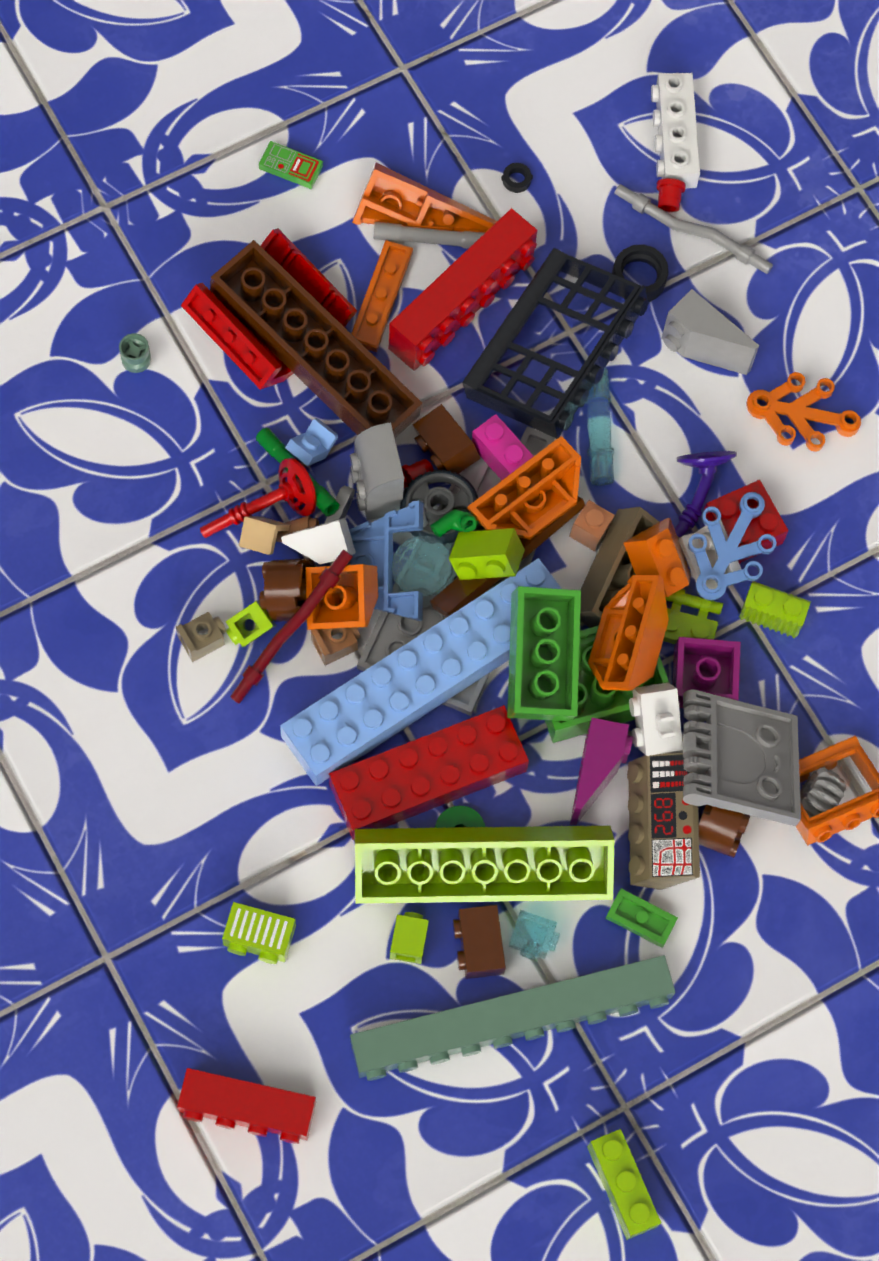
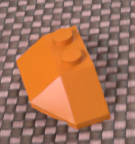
[467,436,581,540]
[588,575,669,691]

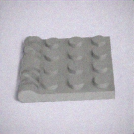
[683,690,801,826]

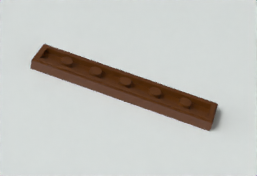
[430,496,585,617]

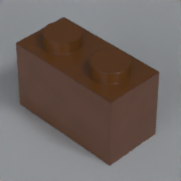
[412,404,480,474]
[453,905,506,979]

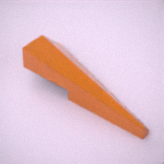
[352,163,497,233]

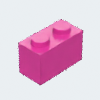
[472,414,534,481]

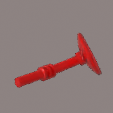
[200,458,316,538]

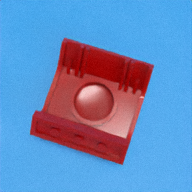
[181,228,357,390]

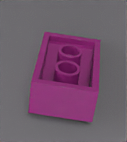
[570,718,633,826]

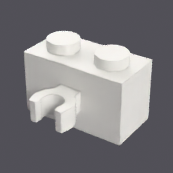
[629,683,683,756]

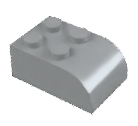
[350,422,404,520]

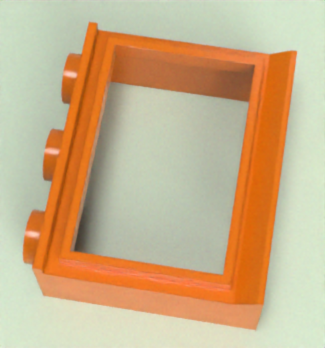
[795,735,879,846]

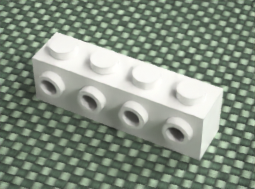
[651,73,700,188]

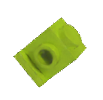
[225,600,277,647]

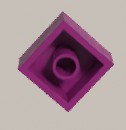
[672,637,741,708]

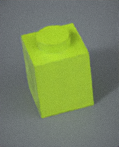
[390,912,429,964]

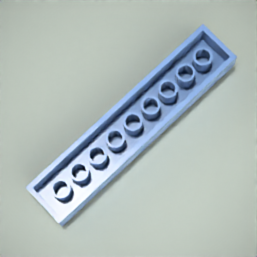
[280,558,562,786]

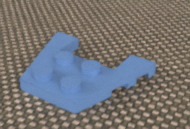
[347,501,423,621]

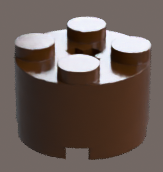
[259,558,316,622]
[699,805,750,858]

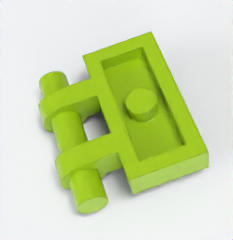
[663,589,723,644]

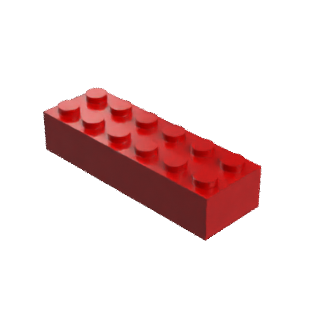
[388,208,538,371]
[329,705,529,840]

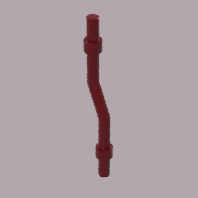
[230,549,353,704]

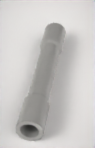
[373,222,484,249]

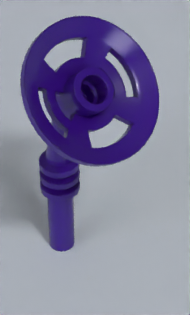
[675,451,737,537]

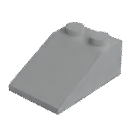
[661,289,759,375]

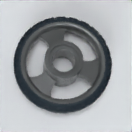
[400,470,478,545]

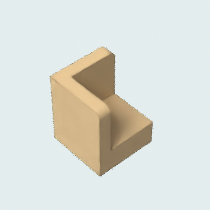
[239,516,290,555]

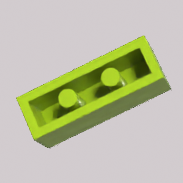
[587,1129,661,1240]

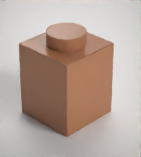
[569,500,615,552]

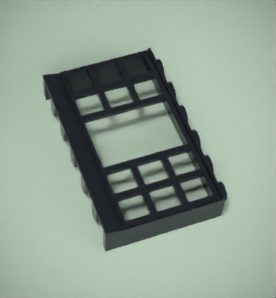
[462,248,649,439]

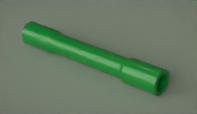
[256,428,340,517]

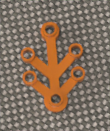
[746,372,861,452]

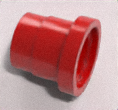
[657,178,686,212]
[401,459,434,488]

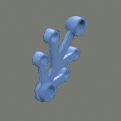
[688,492,777,600]

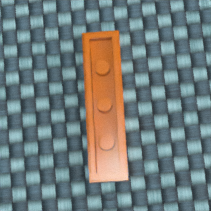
[351,240,413,352]

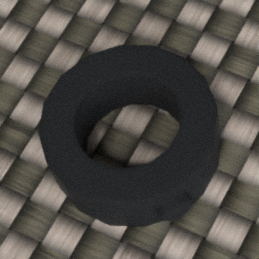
[501,163,533,193]

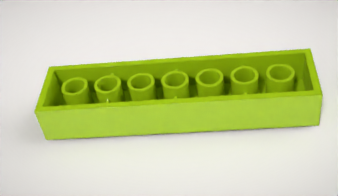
[355,825,615,904]

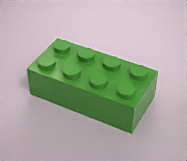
[507,586,581,722]

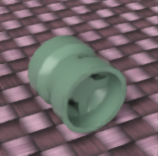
[119,333,151,373]

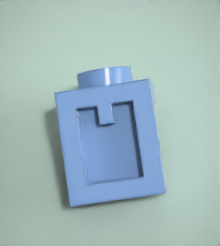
[285,418,338,466]

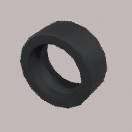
[612,244,669,302]

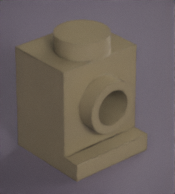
[176,612,226,662]

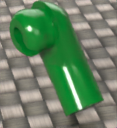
[430,510,478,538]

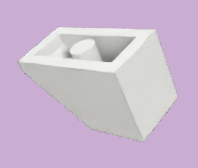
[281,518,356,565]

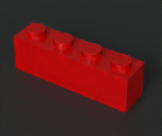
[177,1068,316,1144]

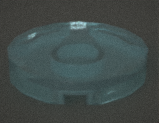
[391,536,453,597]

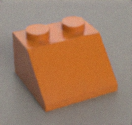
[623,518,691,597]
[306,564,378,630]

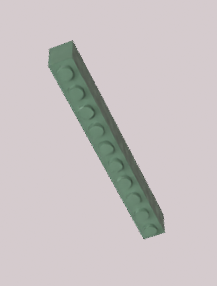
[350,955,676,1081]

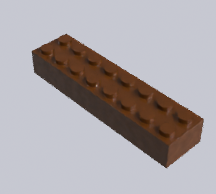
[210,240,423,438]

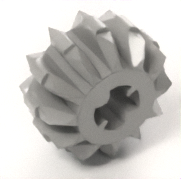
[800,767,846,818]

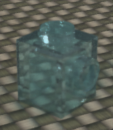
[509,910,560,960]

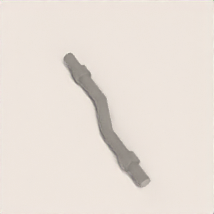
[614,184,773,274]

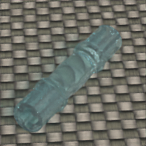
[585,368,614,486]

